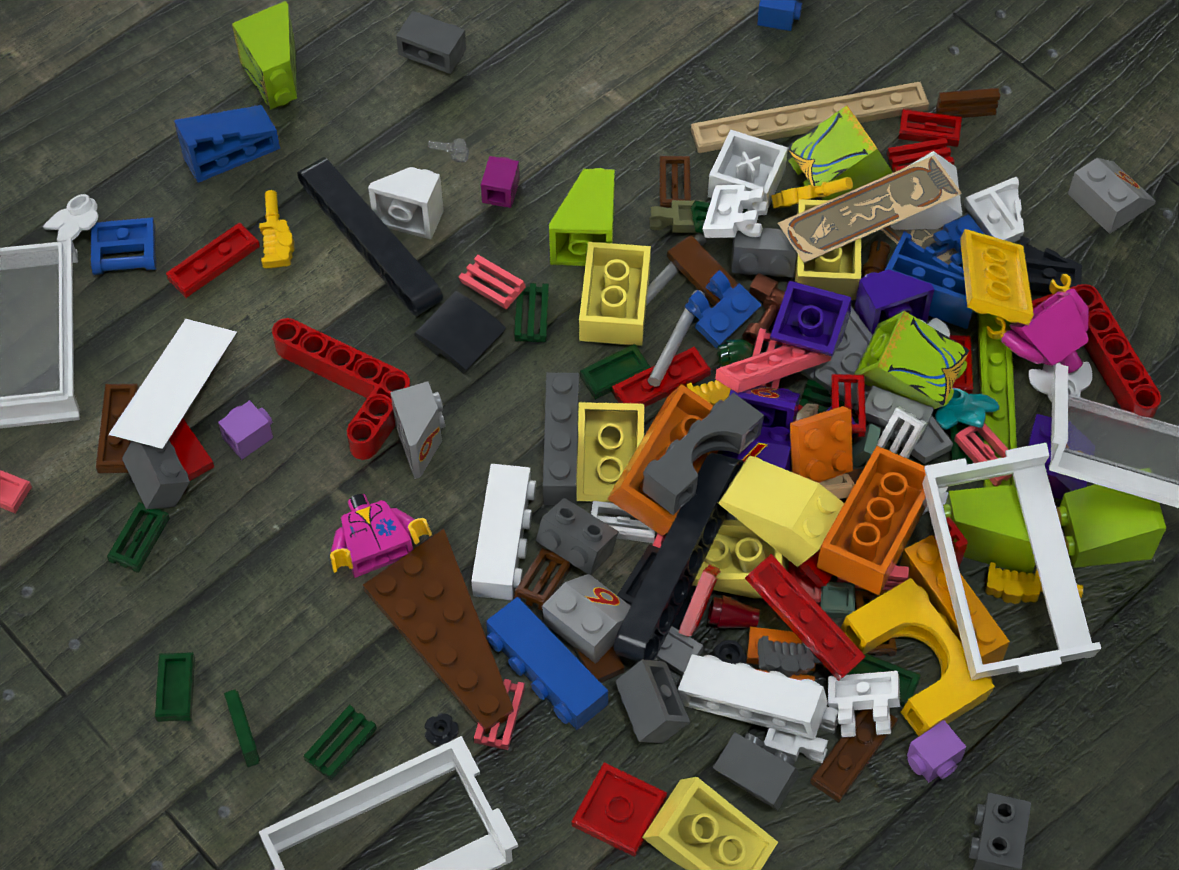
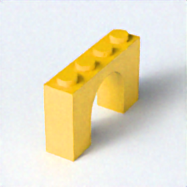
[840,578,995,736]

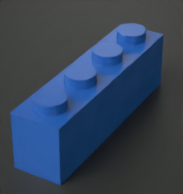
[486,596,608,730]

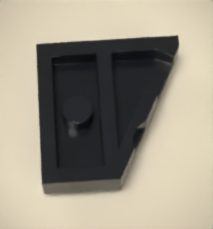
[1019,236,1082,293]

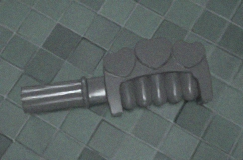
[758,636,823,678]

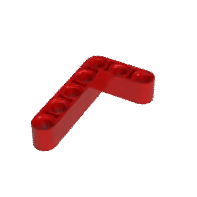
[1011,284,1161,419]
[272,318,410,460]

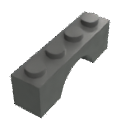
[543,372,579,505]
[643,392,764,515]

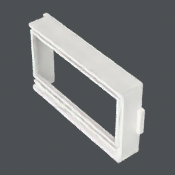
[922,443,1101,681]
[259,736,518,870]

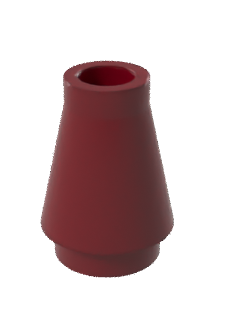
[708,595,760,628]

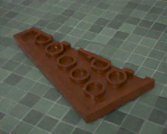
[363,529,514,734]

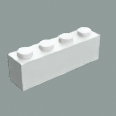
[471,464,536,600]
[678,654,828,739]

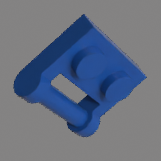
[91,218,157,275]

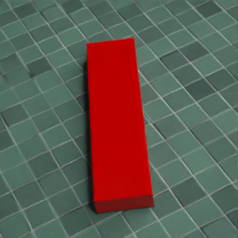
[745,554,866,681]

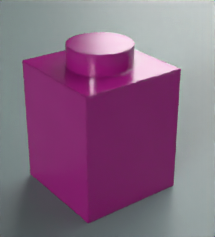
[481,156,520,208]

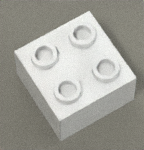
[708,130,788,208]

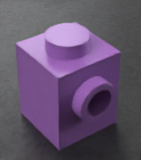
[218,400,273,460]
[907,720,966,783]

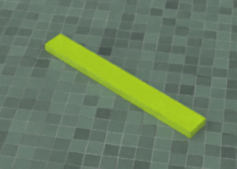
[977,313,1017,488]

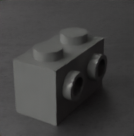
[396,11,466,74]
[732,228,797,278]
[122,440,190,509]
[536,498,619,575]
[615,659,690,743]
[713,732,800,811]
[968,793,1031,870]

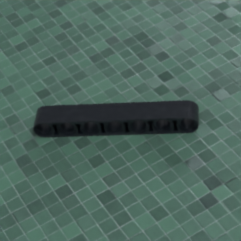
[297,157,443,316]
[614,452,744,662]

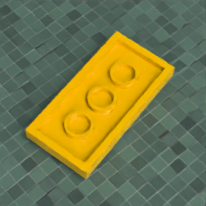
[960,229,1034,325]

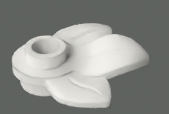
[43,194,98,242]
[1029,362,1092,407]

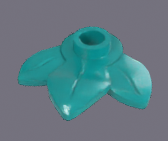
[935,388,999,429]

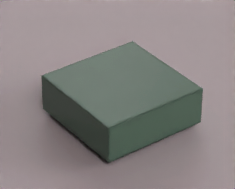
[852,423,881,467]
[820,582,855,618]

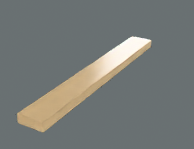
[691,82,929,153]

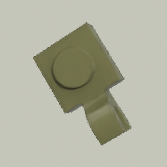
[649,200,704,233]

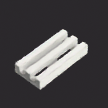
[866,406,927,464]
[591,501,656,543]

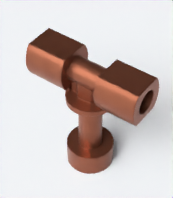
[742,273,785,349]

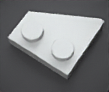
[964,177,1024,243]

